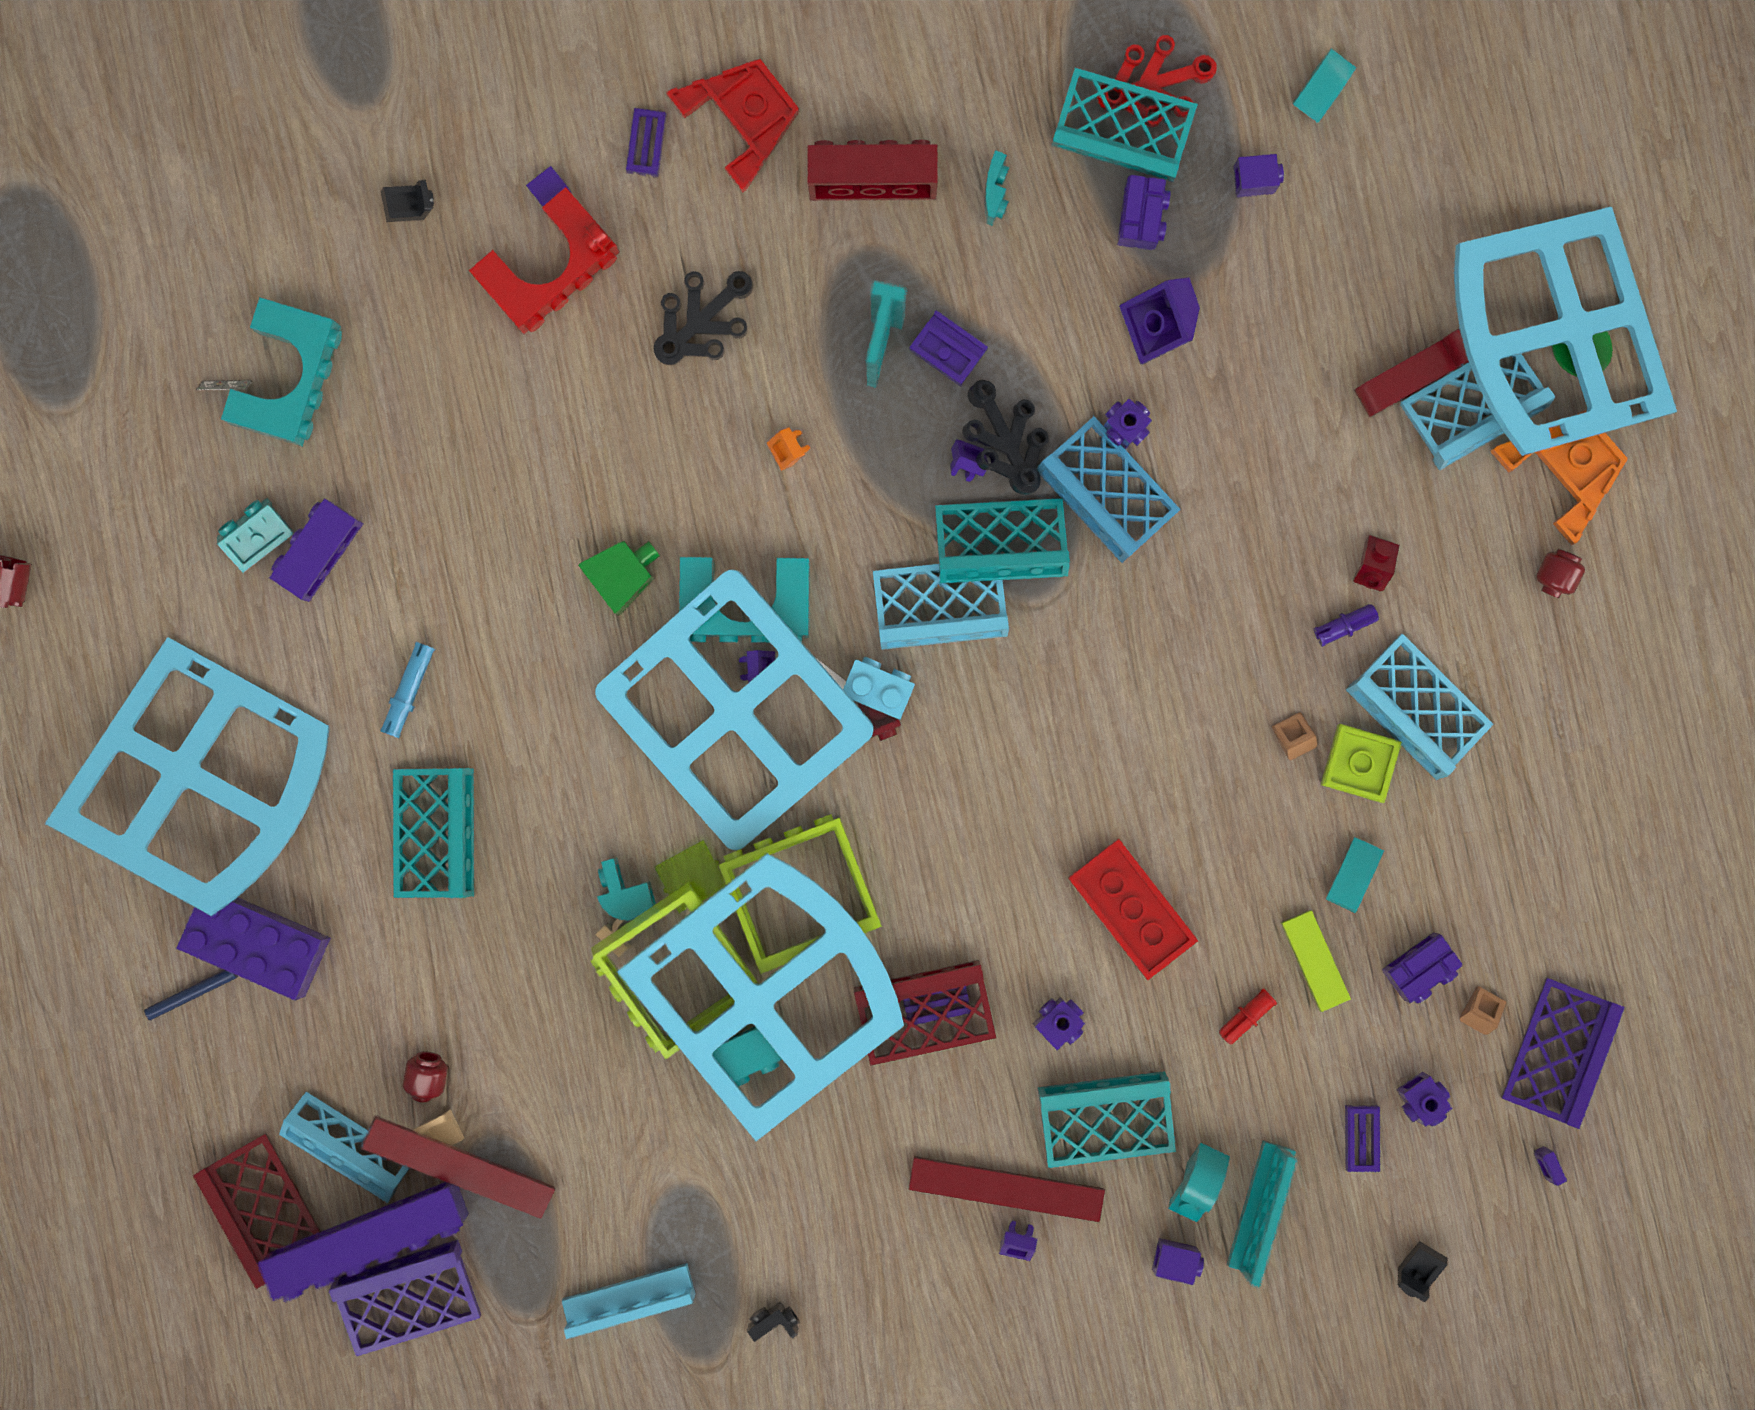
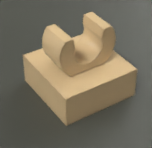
[596,919,636,957]

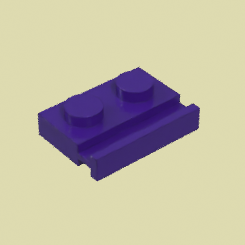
[909,310,988,387]

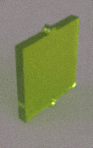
[654,840,726,913]

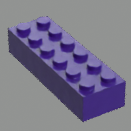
[258,1182,469,1302]

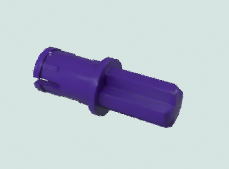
[1314,604,1379,647]

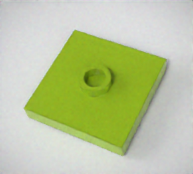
[1321,724,1402,803]

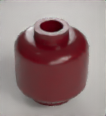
[1536,548,1585,598]
[402,1051,448,1103]

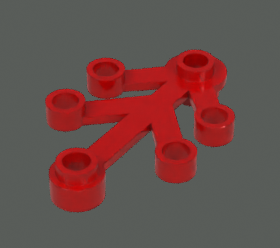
[1097,35,1217,127]

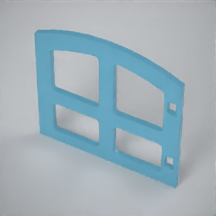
[1454,207,1677,456]
[45,637,330,916]
[617,853,904,1141]

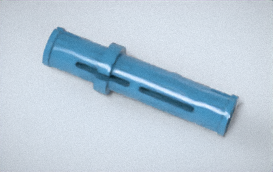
[380,642,435,739]

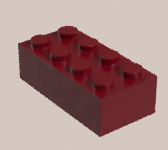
[807,140,938,201]

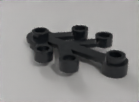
[654,271,753,365]
[962,380,1049,495]

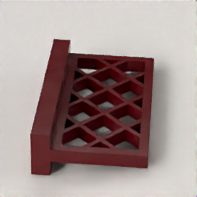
[854,960,996,1066]
[192,1134,321,1289]

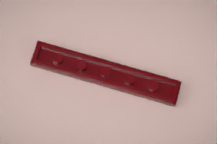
[361,1115,555,1219]
[908,1156,1105,1222]

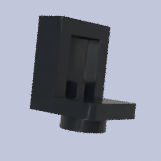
[381,180,434,222]
[1398,1241,1448,1302]
[747,1301,800,1342]

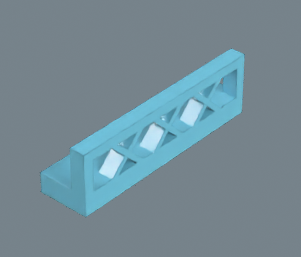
[279,1092,410,1203]
[561,1263,696,1339]

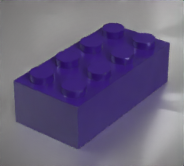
[176,897,331,1000]

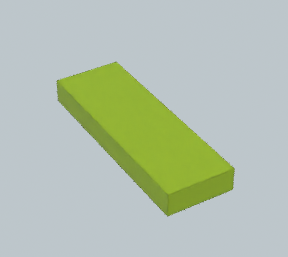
[1281,910,1351,1012]

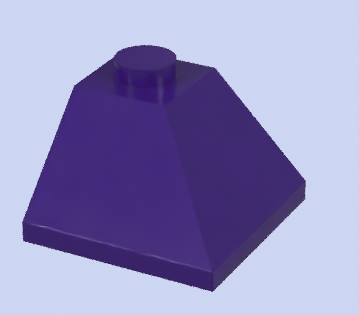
[1119,278,1200,365]

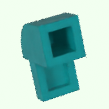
[597,857,656,920]
[1168,1142,1230,1222]

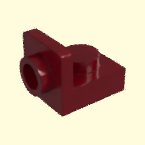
[857,702,901,741]

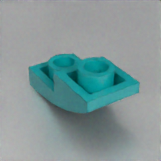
[1292,48,1357,123]
[984,150,1009,226]
[1325,837,1384,913]

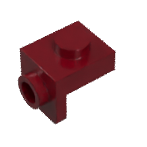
[1353,535,1400,591]

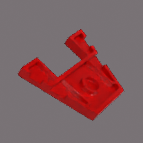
[666,59,799,193]

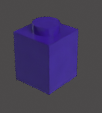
[1233,154,1284,197]
[1152,1238,1204,1285]

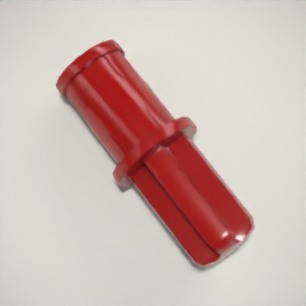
[1219,988,1278,1045]

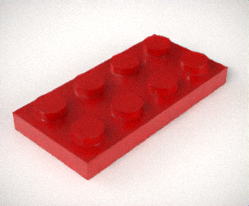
[1068,839,1198,980]

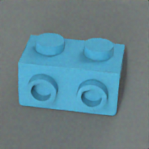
[843,657,915,720]

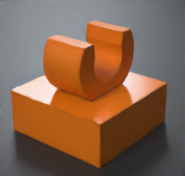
[766,427,810,471]

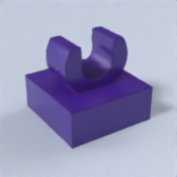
[950,439,988,482]
[739,650,776,683]
[999,1221,1037,1261]

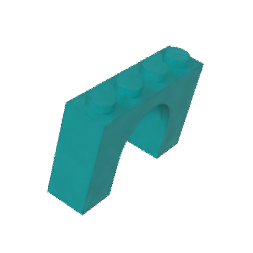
[221,297,342,447]
[679,557,810,643]

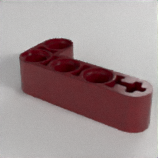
[1354,328,1469,418]

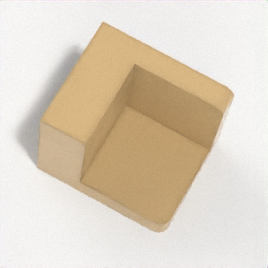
[414,1109,464,1146]

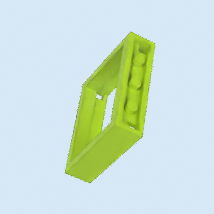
[719,814,882,974]
[590,882,759,1059]

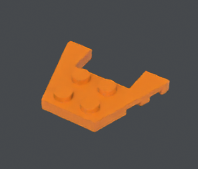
[1490,410,1628,545]

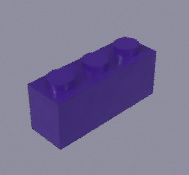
[269,498,363,602]

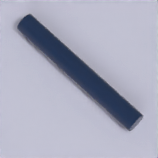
[144,970,238,1021]

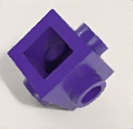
[1104,399,1152,449]
[1032,997,1085,1051]
[1396,1072,1452,1127]

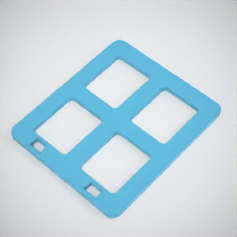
[595,570,874,850]

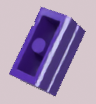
[1117,175,1171,250]
[1382,932,1463,1004]

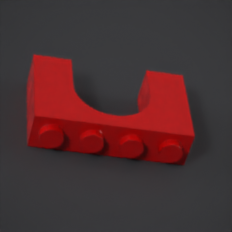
[468,187,620,334]

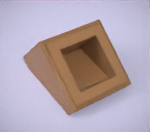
[1272,712,1317,760]
[1460,986,1506,1035]

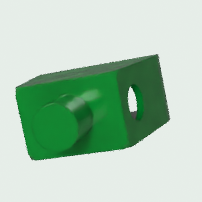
[578,541,660,616]

